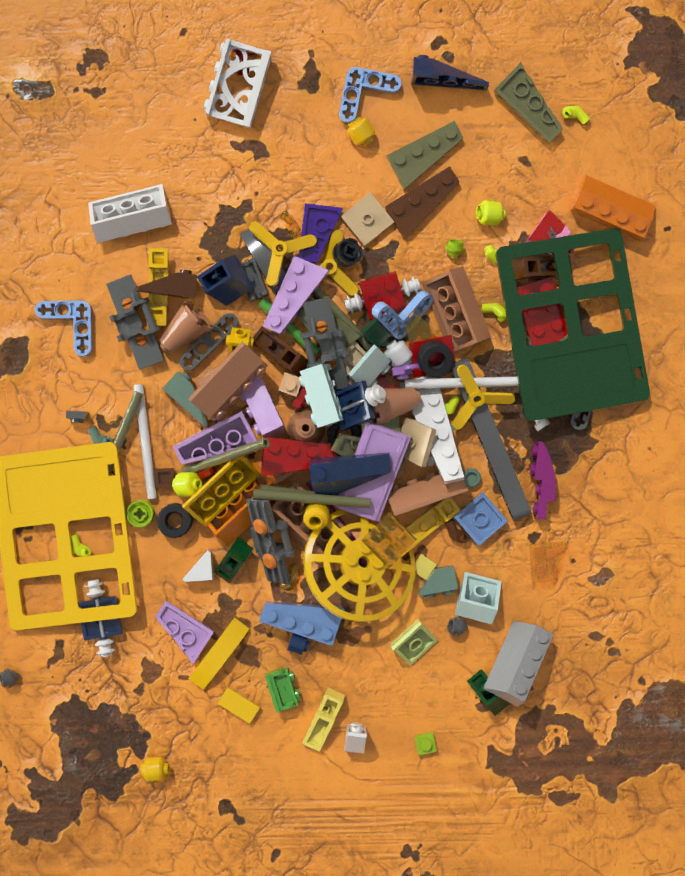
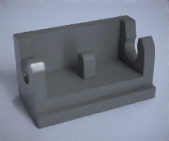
[241,258,268,302]

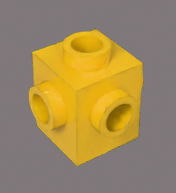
[226,327,254,356]

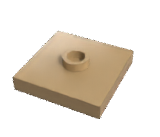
[341,192,394,247]
[401,417,436,467]

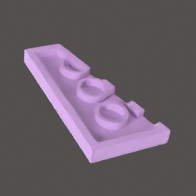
[263,256,330,335]

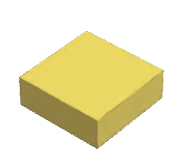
[415,554,437,580]

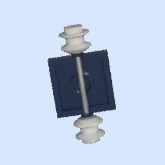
[327,381,386,431]
[79,579,123,657]

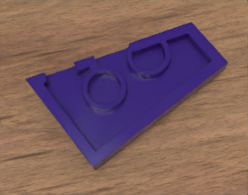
[298,203,343,264]

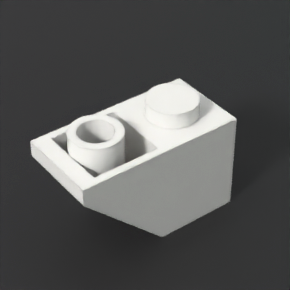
[344,722,367,753]

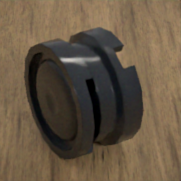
[332,238,363,268]

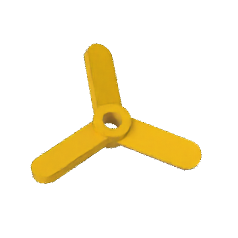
[249,221,317,286]
[317,230,359,296]
[452,365,515,430]

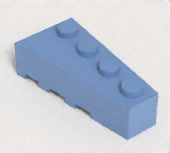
[259,601,345,646]

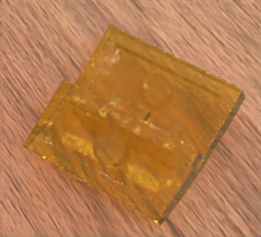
[362,512,416,568]

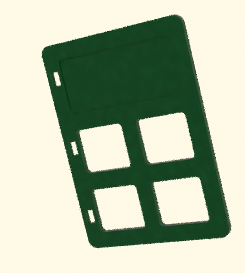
[495,228,650,421]

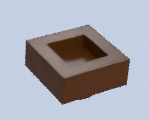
[154,468,175,488]

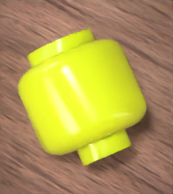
[476,200,506,226]
[172,472,202,497]

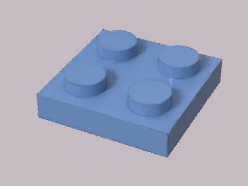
[453,492,508,546]

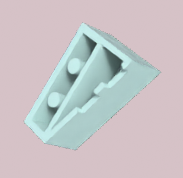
[299,364,344,428]

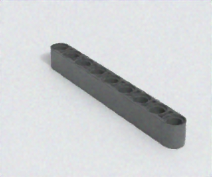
[451,357,532,522]

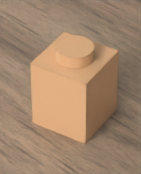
[278,372,301,397]

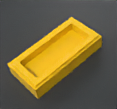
[217,687,260,724]

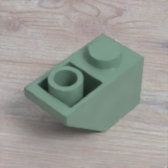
[418,565,458,598]

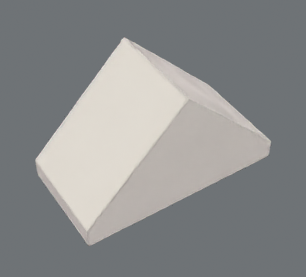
[182,549,214,582]

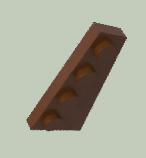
[385,166,460,240]

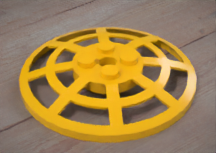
[303,509,416,622]

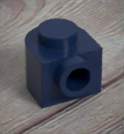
[287,633,310,655]

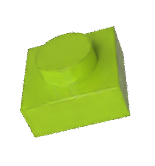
[414,731,437,756]

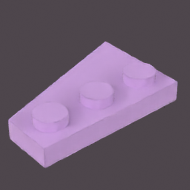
[155,600,214,664]

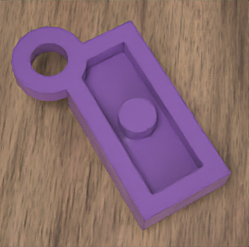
[391,364,420,382]

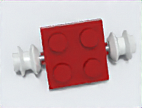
[344,271,421,320]

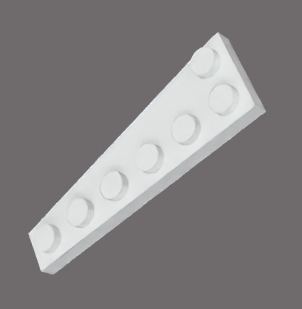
[399,376,464,484]

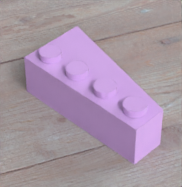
[240,377,288,439]

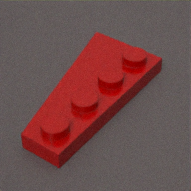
[260,437,340,476]

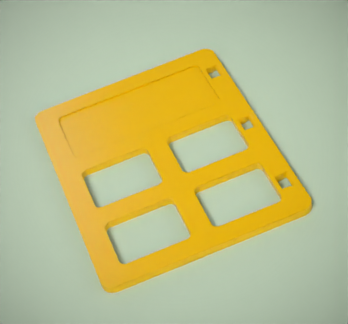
[0,442,137,630]

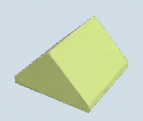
[390,619,438,666]

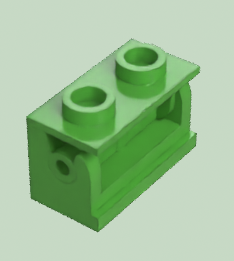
[265,666,301,713]

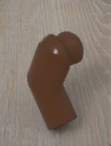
[445,519,469,543]

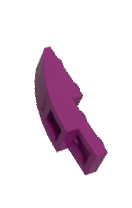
[530,441,556,519]

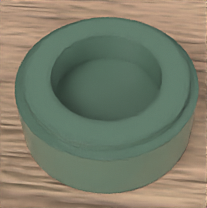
[463,468,481,487]

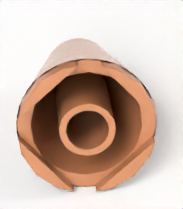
[160,301,213,353]
[372,388,421,425]
[287,409,325,443]

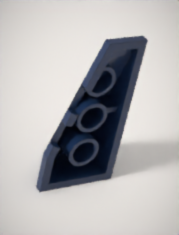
[411,55,489,91]
[309,452,391,495]

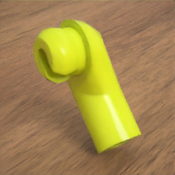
[444,395,461,416]

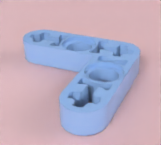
[339,67,401,124]
[372,291,433,339]
[35,300,93,357]

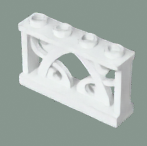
[203,38,273,129]

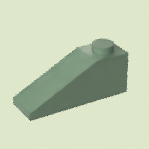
[162,372,209,427]

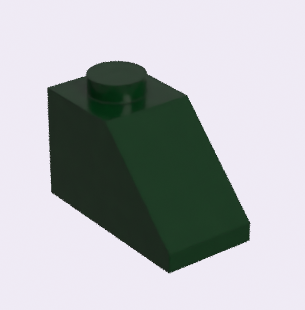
[361,318,391,348]
[214,538,254,583]
[467,669,510,716]

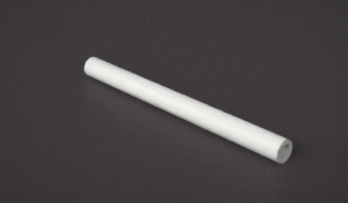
[405,377,519,389]
[134,384,157,499]

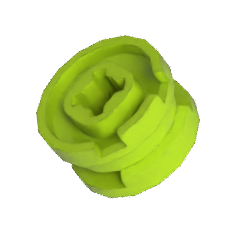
[126,500,155,527]

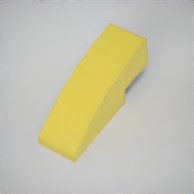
[302,687,345,752]

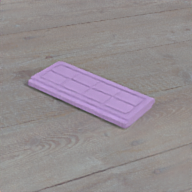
[335,421,411,521]

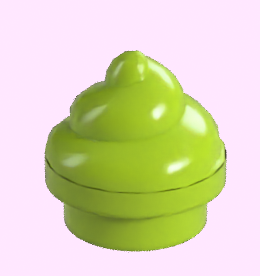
[445,239,465,260]

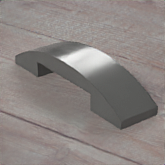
[240,229,286,295]

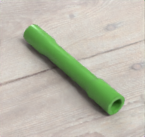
[258,297,321,356]

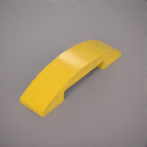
[147,248,169,326]
[390,497,461,557]
[188,617,250,690]

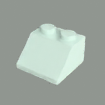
[348,345,391,388]
[455,572,502,624]

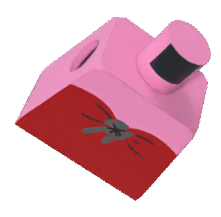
[526,210,573,255]

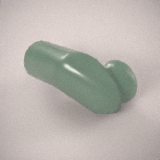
[87,426,113,444]

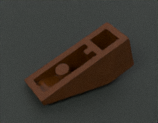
[512,255,572,280]
[134,269,197,299]
[253,326,308,377]

